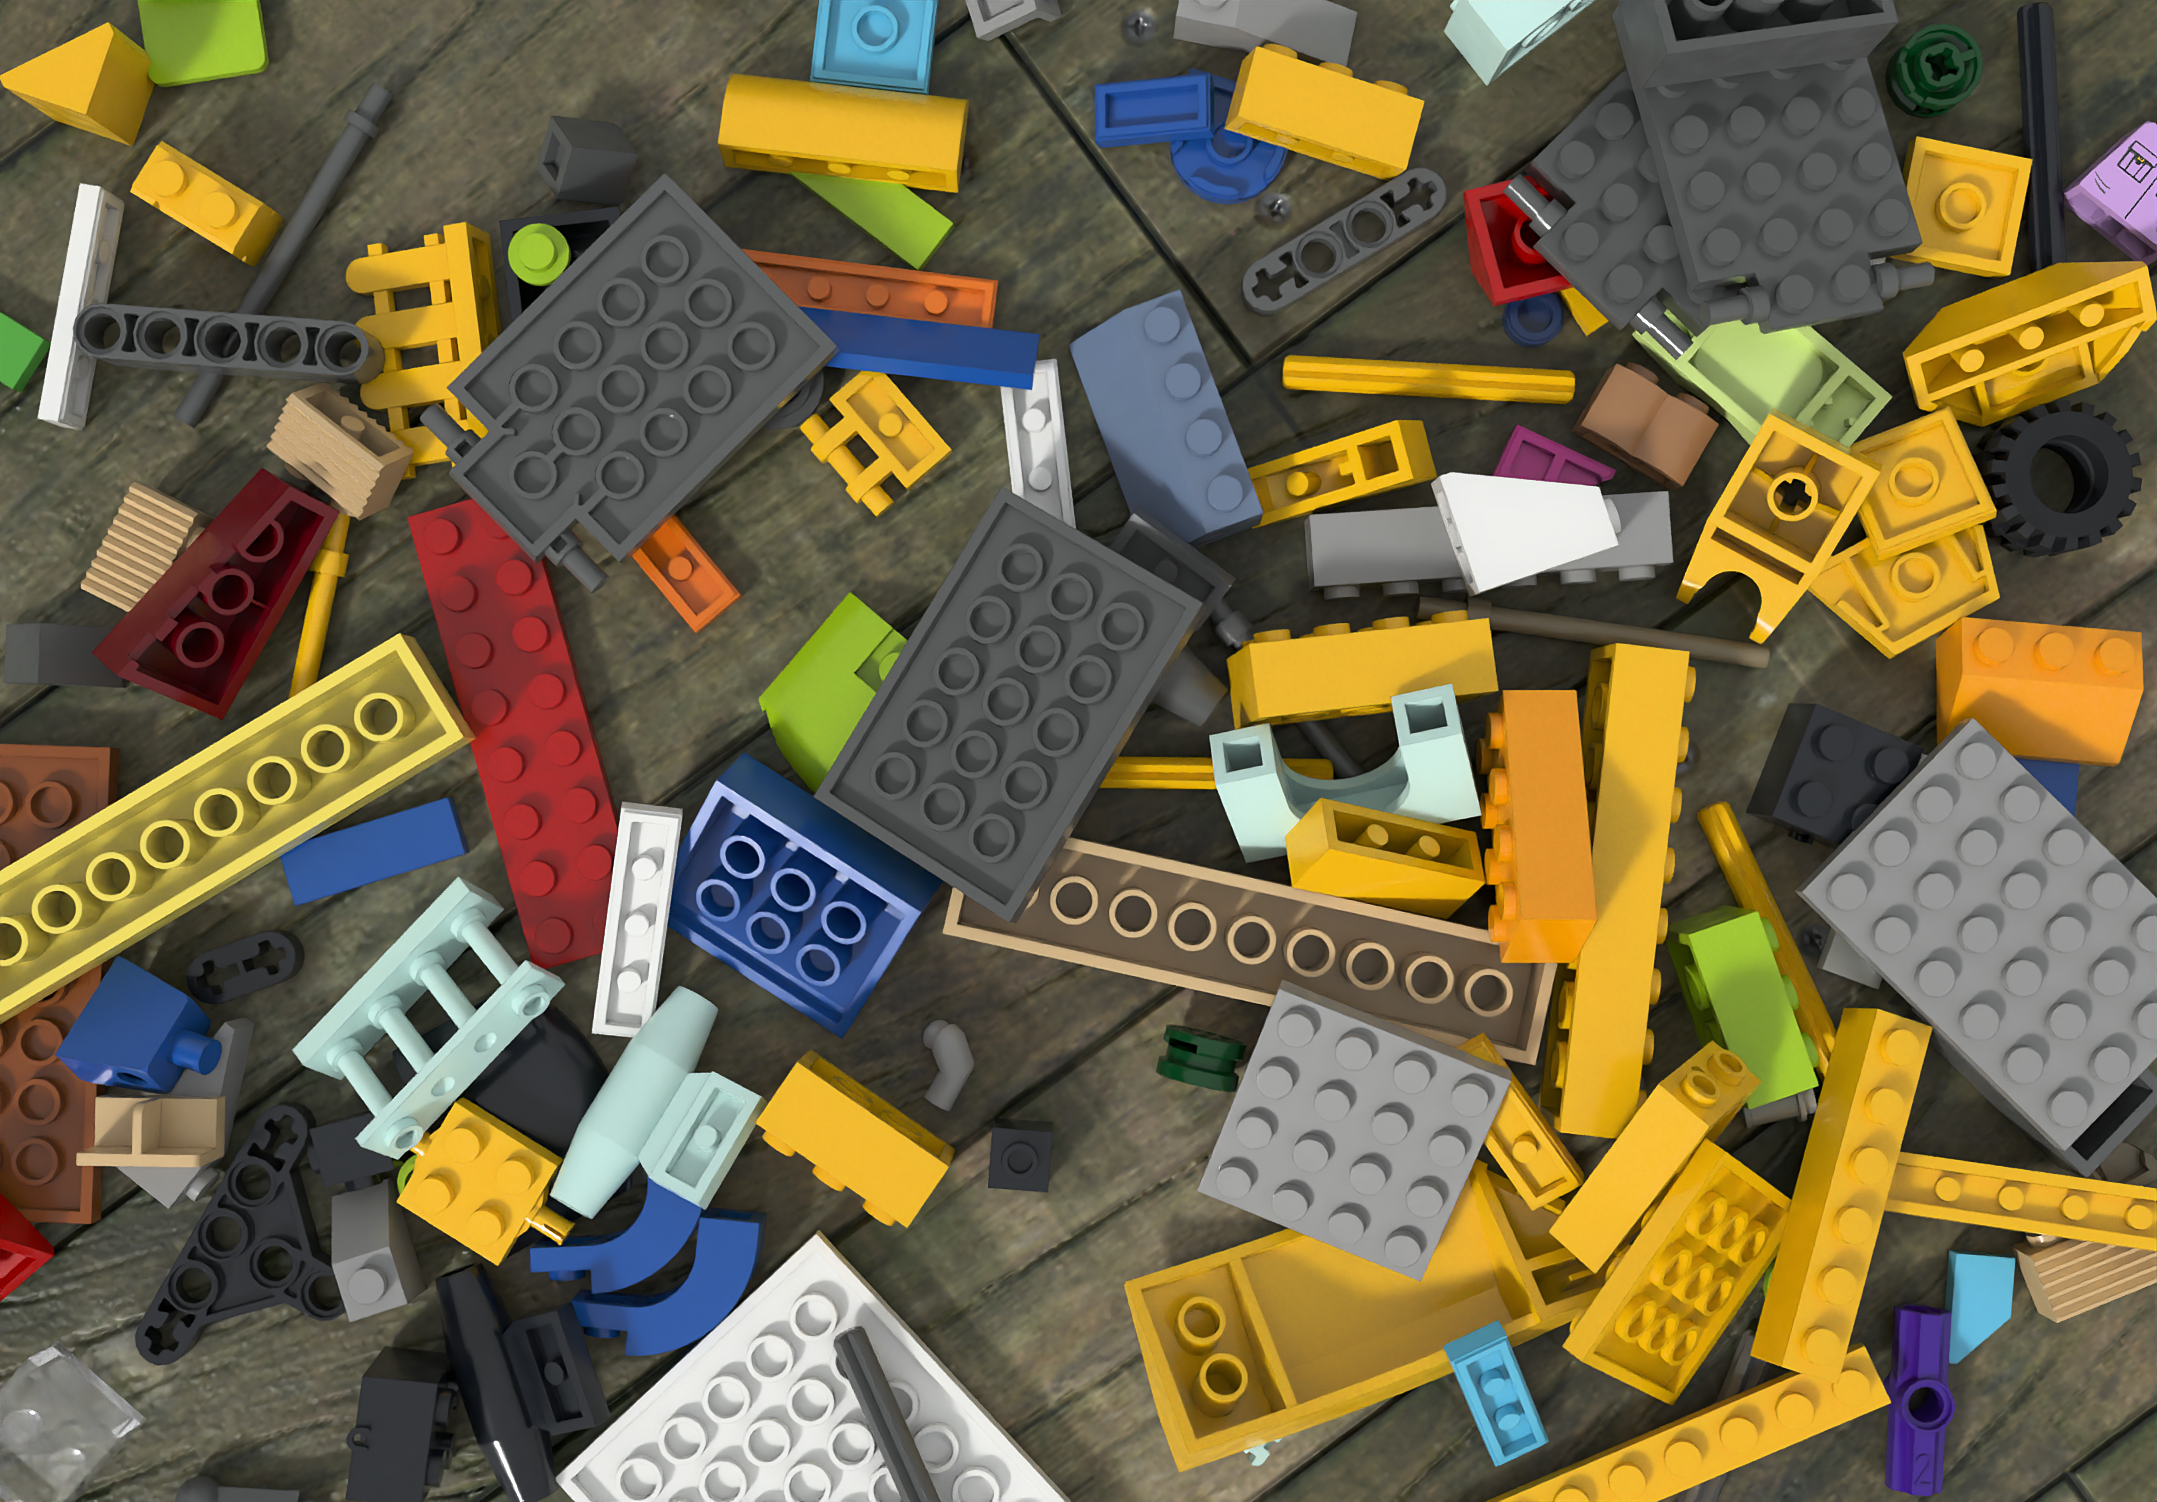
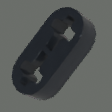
[186,929,305,1005]

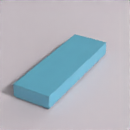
[1443,1320,1549,1466]

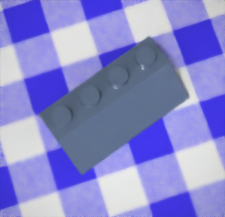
[1069,289,1263,548]

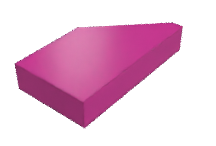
[1491,425,1616,486]

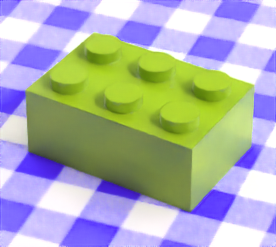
[1664,905,1820,1110]

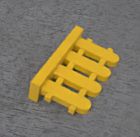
[346,222,502,480]

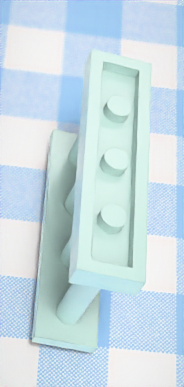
[293,876,566,1160]

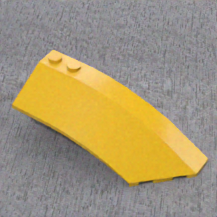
[1124,1159,1631,1473]

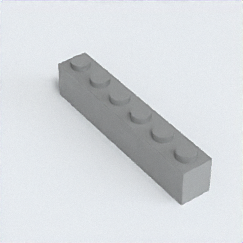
[1304,491,1673,601]

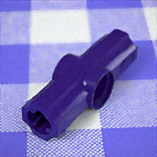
[1883,1303,1955,1496]

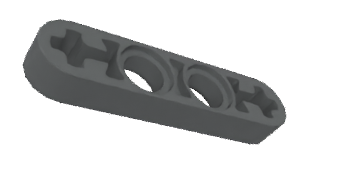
[1241,168,1447,317]

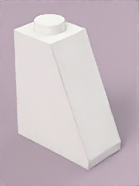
[1431,472,1621,597]

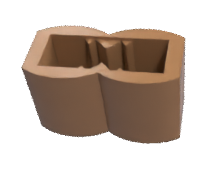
[1571,362,1719,490]

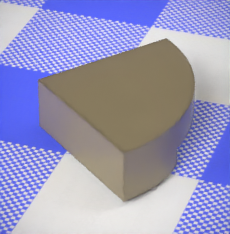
[2093,1142,2157,1186]

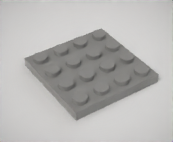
[1197,979,1512,1282]

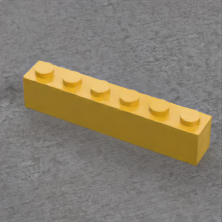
[1750,1008,1933,1385]

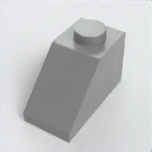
[332,1177,427,1322]

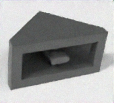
[4,623,126,688]

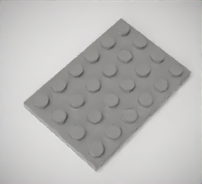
[1795,718,2157,1151]

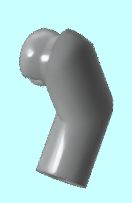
[923,1020,974,1111]

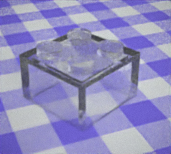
[0,1342,147,1502]

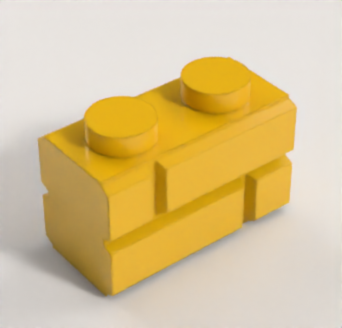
[130,141,284,268]

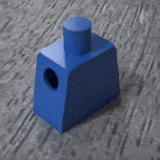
[55,956,222,1095]

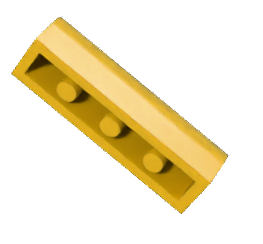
[718,73,969,193]

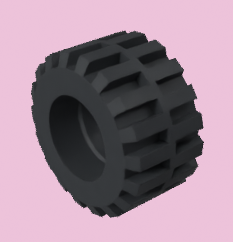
[1972,400,2142,557]

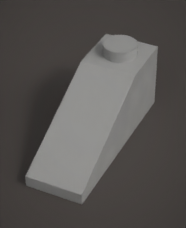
[1173,0,1357,67]
[115,1017,255,1209]

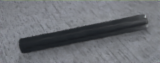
[2017,2,2067,274]

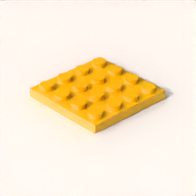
[1562,1138,1792,1406]

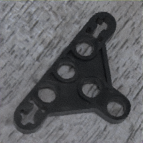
[135,1101,346,1365]

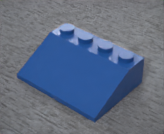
[667,752,943,1039]

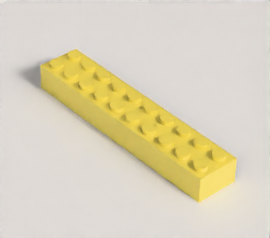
[0,633,476,1024]

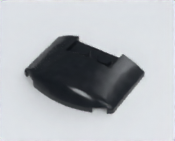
[392,998,633,1258]

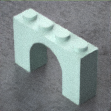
[1209,684,1482,863]

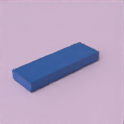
[280,797,470,906]

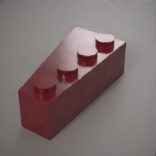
[91,468,340,720]

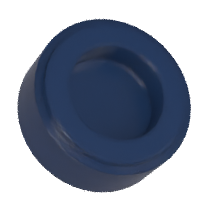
[1502,292,1565,348]

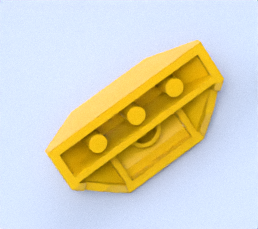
[1903,261,2157,427]

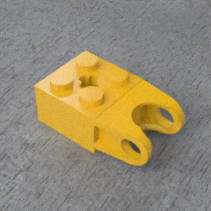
[1676,408,1882,644]

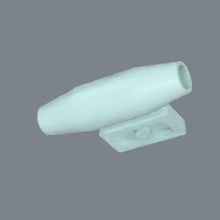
[550,986,768,1219]

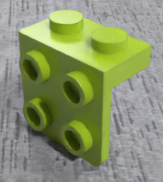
[138,0,269,87]

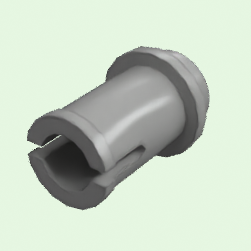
[1738,1088,1817,1130]

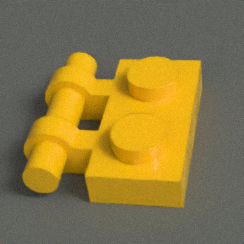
[800,371,953,517]

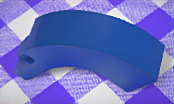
[530,1174,709,1294]
[570,1207,767,1356]

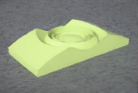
[1632,287,1893,485]

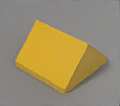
[0,22,155,146]

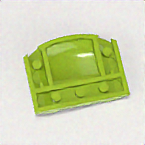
[759,592,908,793]

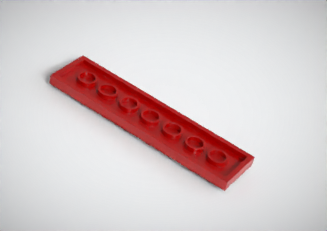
[407,499,619,969]

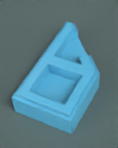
[1944,1250,2015,1364]

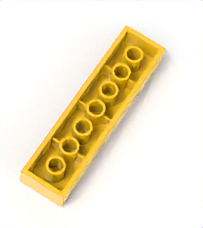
[1538,643,1696,1139]

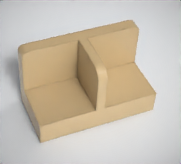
[76,1094,225,1167]

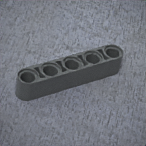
[73,303,385,384]

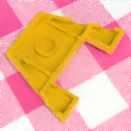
[1808,524,2000,659]

